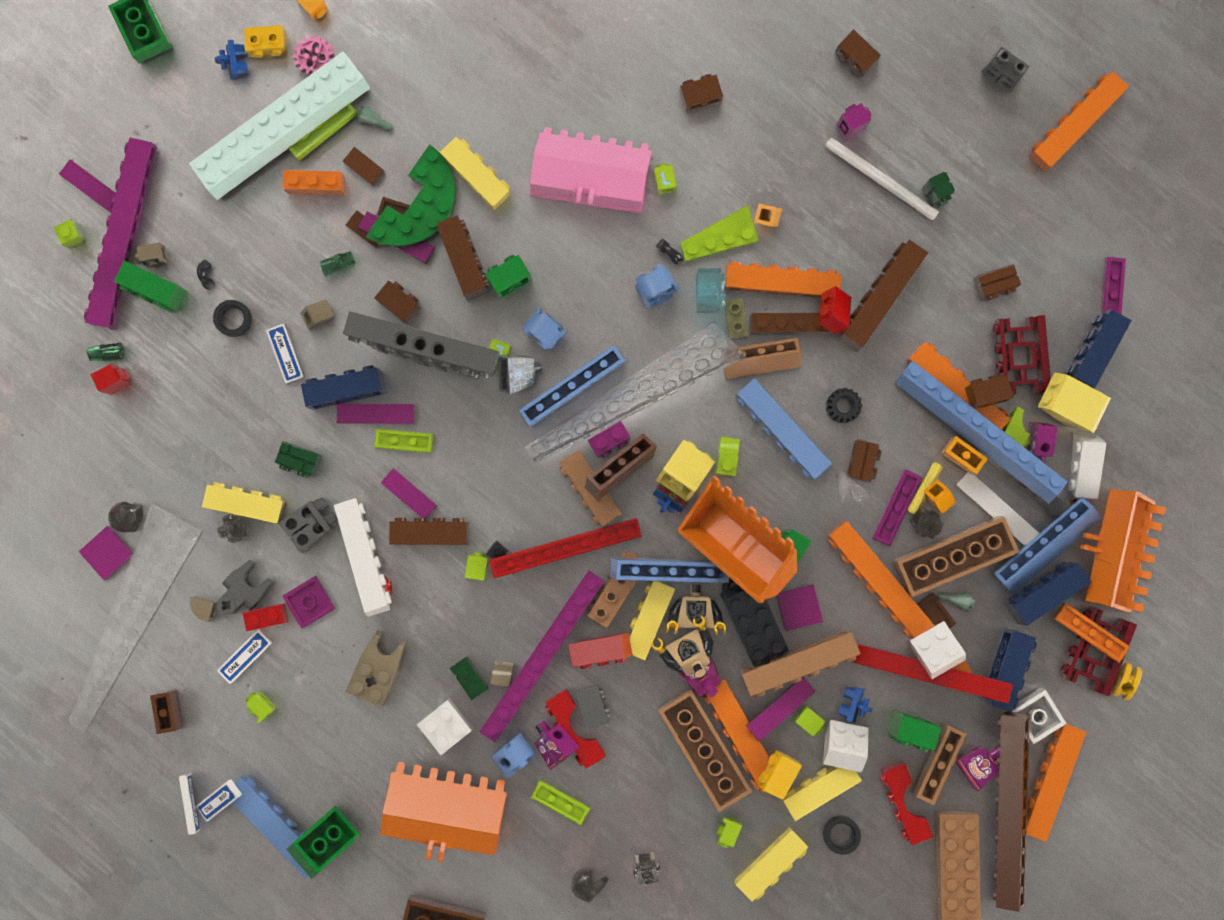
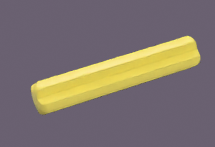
[908,462,943,515]

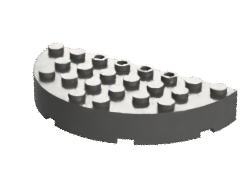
[343,311,500,379]

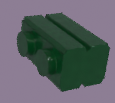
[922,172,955,208]
[275,441,322,478]
[450,656,489,700]

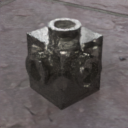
[910,506,944,540]
[217,514,247,543]
[632,852,661,885]

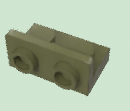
[724,298,749,340]

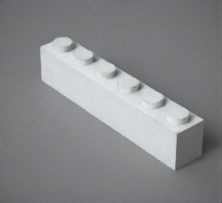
[334,498,392,617]

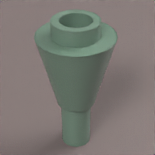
[357,104,392,131]
[938,592,975,612]

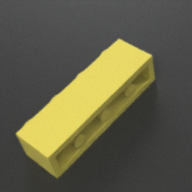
[440,137,511,210]
[202,482,286,524]
[629,581,675,660]
[783,766,862,821]
[734,827,808,901]

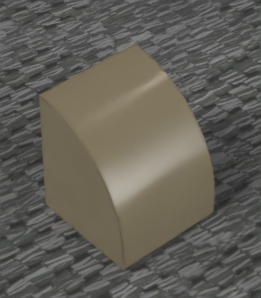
[300,300,334,330]
[190,596,217,622]
[490,660,514,688]

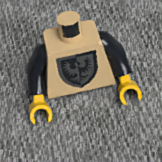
[666,585,726,636]
[652,616,714,677]

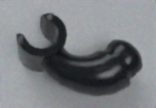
[656,239,683,264]
[197,259,215,290]

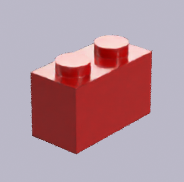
[819,286,852,335]
[90,364,131,395]
[242,603,289,632]

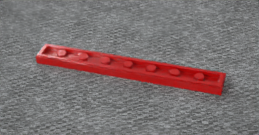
[489,518,642,579]
[854,644,1013,703]

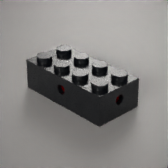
[720,585,789,667]

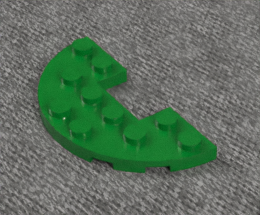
[366,144,455,247]

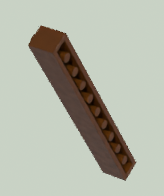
[993,711,1030,912]

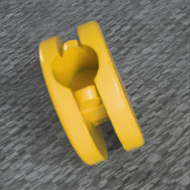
[1112,662,1142,701]

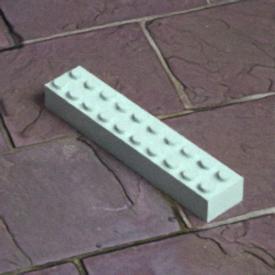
[189,51,370,200]

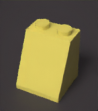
[1038,373,1111,433]
[655,440,715,502]

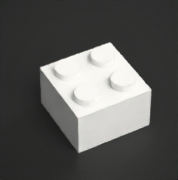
[910,621,966,679]
[1012,688,1067,744]
[417,698,473,755]
[823,720,868,773]

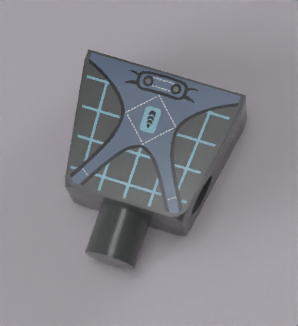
[498,355,542,394]

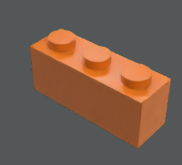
[283,170,345,195]

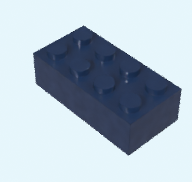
[1064,309,1132,389]
[301,365,387,410]
[1005,561,1092,626]
[980,628,1037,712]

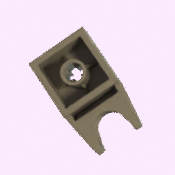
[345,630,406,707]

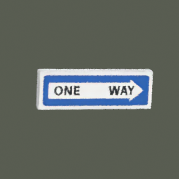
[266,324,305,384]
[217,629,273,684]
[179,773,201,835]
[196,779,242,822]

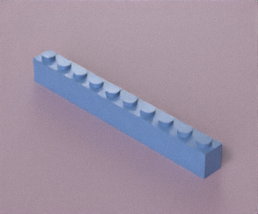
[895,361,1068,504]

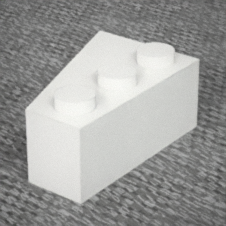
[1068,432,1107,499]

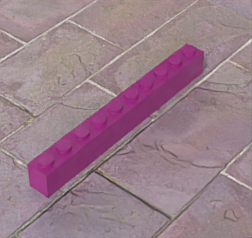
[84,137,157,330]
[480,570,605,743]

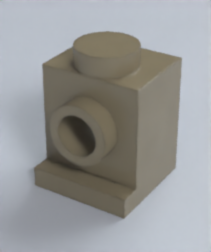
[135,242,168,267]

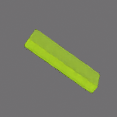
[374,429,434,453]
[530,780,590,825]

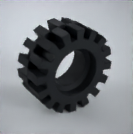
[826,388,862,423]

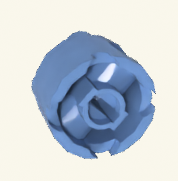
[635,264,679,308]
[523,307,567,350]
[490,733,537,778]

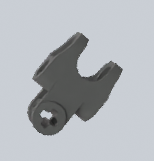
[217,560,274,615]

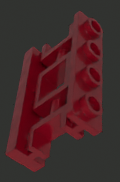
[993,315,1051,395]
[1060,606,1137,697]

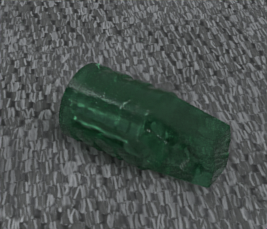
[319,251,355,277]
[86,342,125,361]

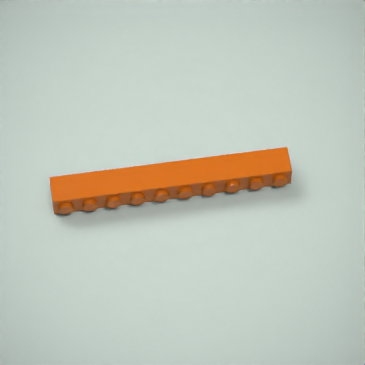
[827,521,972,673]

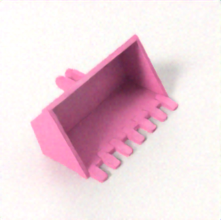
[529,127,652,214]

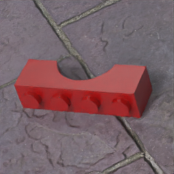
[545,689,606,769]
[880,761,934,845]

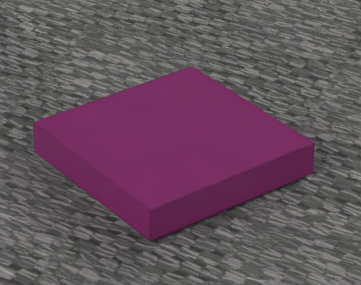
[78,526,134,580]
[282,576,336,629]
[776,584,823,631]

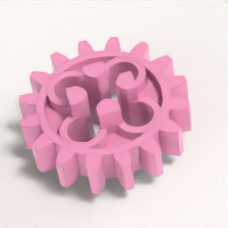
[292,34,335,76]

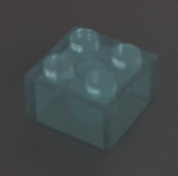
[696,268,725,313]

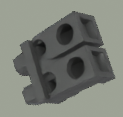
[981,47,1029,93]
[278,497,338,553]

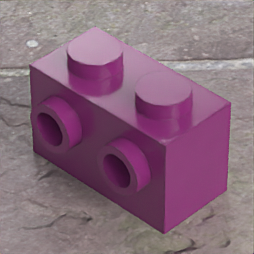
[836,103,871,140]
[588,421,631,458]

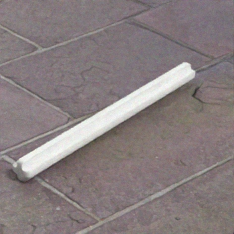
[825,138,938,220]

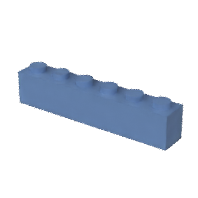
[519,345,625,428]
[736,378,832,480]
[994,497,1101,595]
[610,557,729,583]
[232,775,308,879]

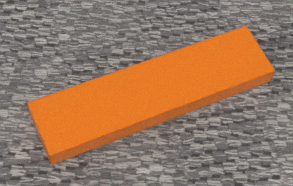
[1053,602,1130,663]

